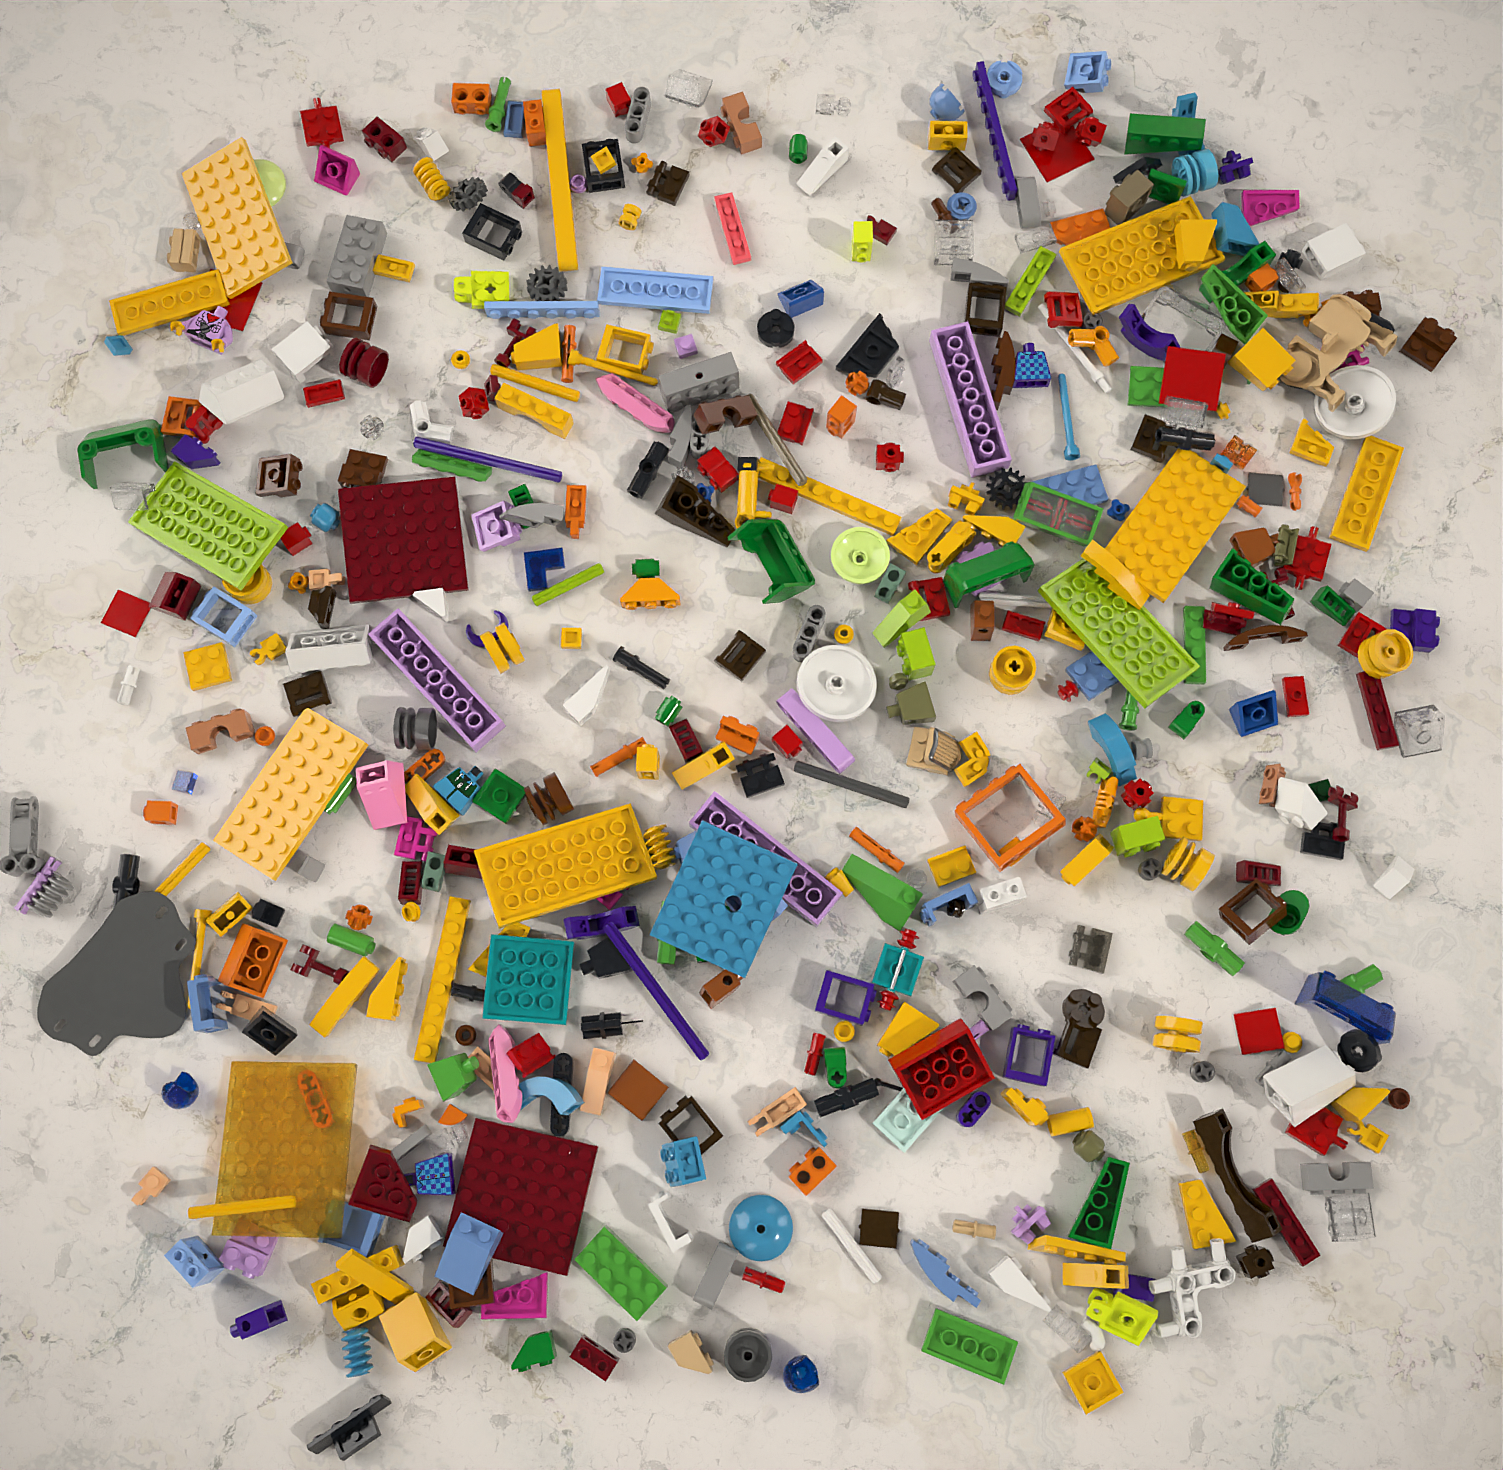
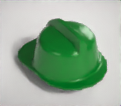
[1269,890,1310,936]

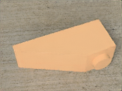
[580,1048,616,1116]

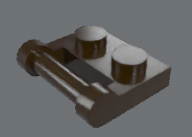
[932,147,982,193]
[1130,414,1176,463]
[714,630,766,682]
[283,671,332,717]
[1053,1018,1102,1069]

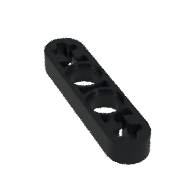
[550,1053,574,1136]

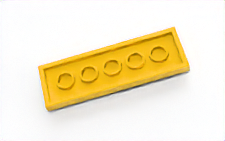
[109,269,230,336]
[1329,436,1404,552]

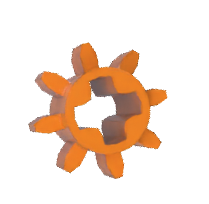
[845,370,869,396]
[1071,816,1098,842]
[345,905,373,930]

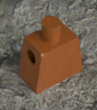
[1229,527,1281,567]
[970,600,995,641]
[699,969,747,1009]

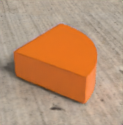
[438,1104,468,1125]

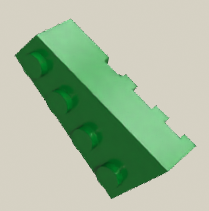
[1124,113,1206,155]
[1209,548,1295,625]
[1067,1157,1130,1249]

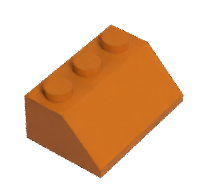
[217,923,288,998]

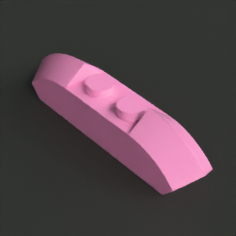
[595,373,675,433]
[488,1024,522,1123]

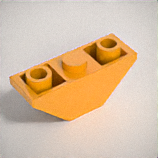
[620,578,681,610]

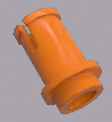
[1236,494,1263,518]

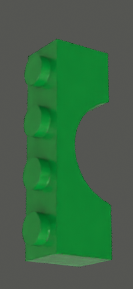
[1199,241,1276,304]

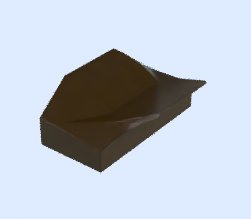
[308,586,337,629]

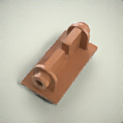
[1259,764,1286,807]

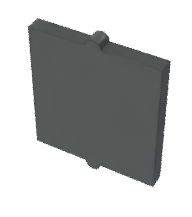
[1246,472,1285,506]

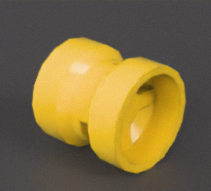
[618,204,642,231]

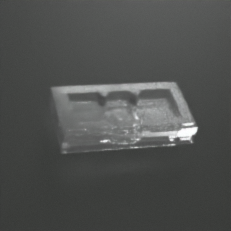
[1274,258,1306,294]

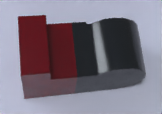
[498,172,535,209]

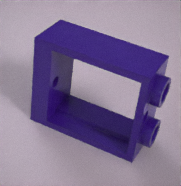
[814,970,877,1026]
[1002,1024,1056,1087]

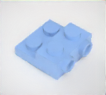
[1064,51,1111,93]

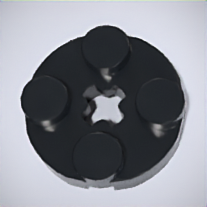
[757,309,795,348]
[1337,1029,1382,1073]

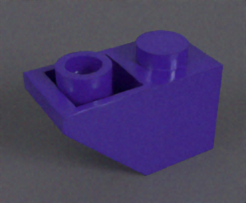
[170,434,221,469]

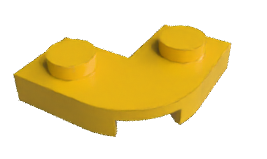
[954,731,990,787]

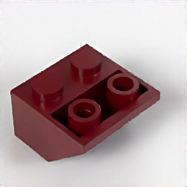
[149,572,202,621]

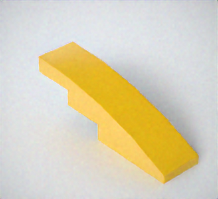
[1081,540,1150,610]
[309,956,380,1038]

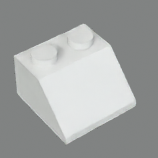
[1275,777,1328,830]

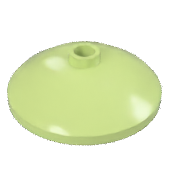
[254,159,286,207]
[831,527,890,584]

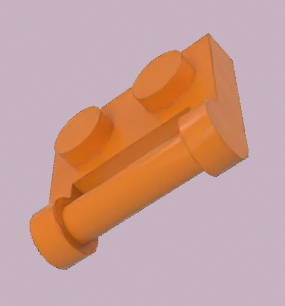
[161,396,202,438]

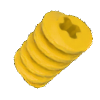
[413,157,451,201]
[643,824,677,870]

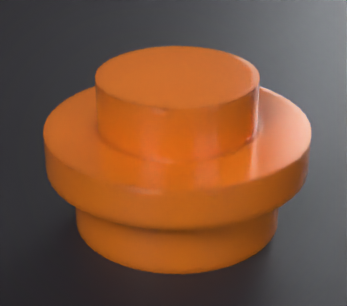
[255,726,275,746]

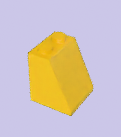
[1228,328,1296,391]
[379,1292,452,1372]

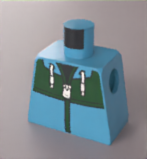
[433,766,484,816]

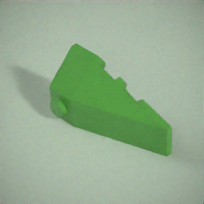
[842,854,923,932]

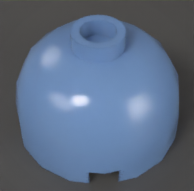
[930,83,965,121]

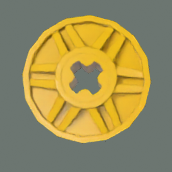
[1161,836,1215,891]

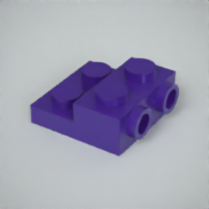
[1390,608,1440,653]

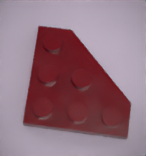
[348,1144,417,1223]

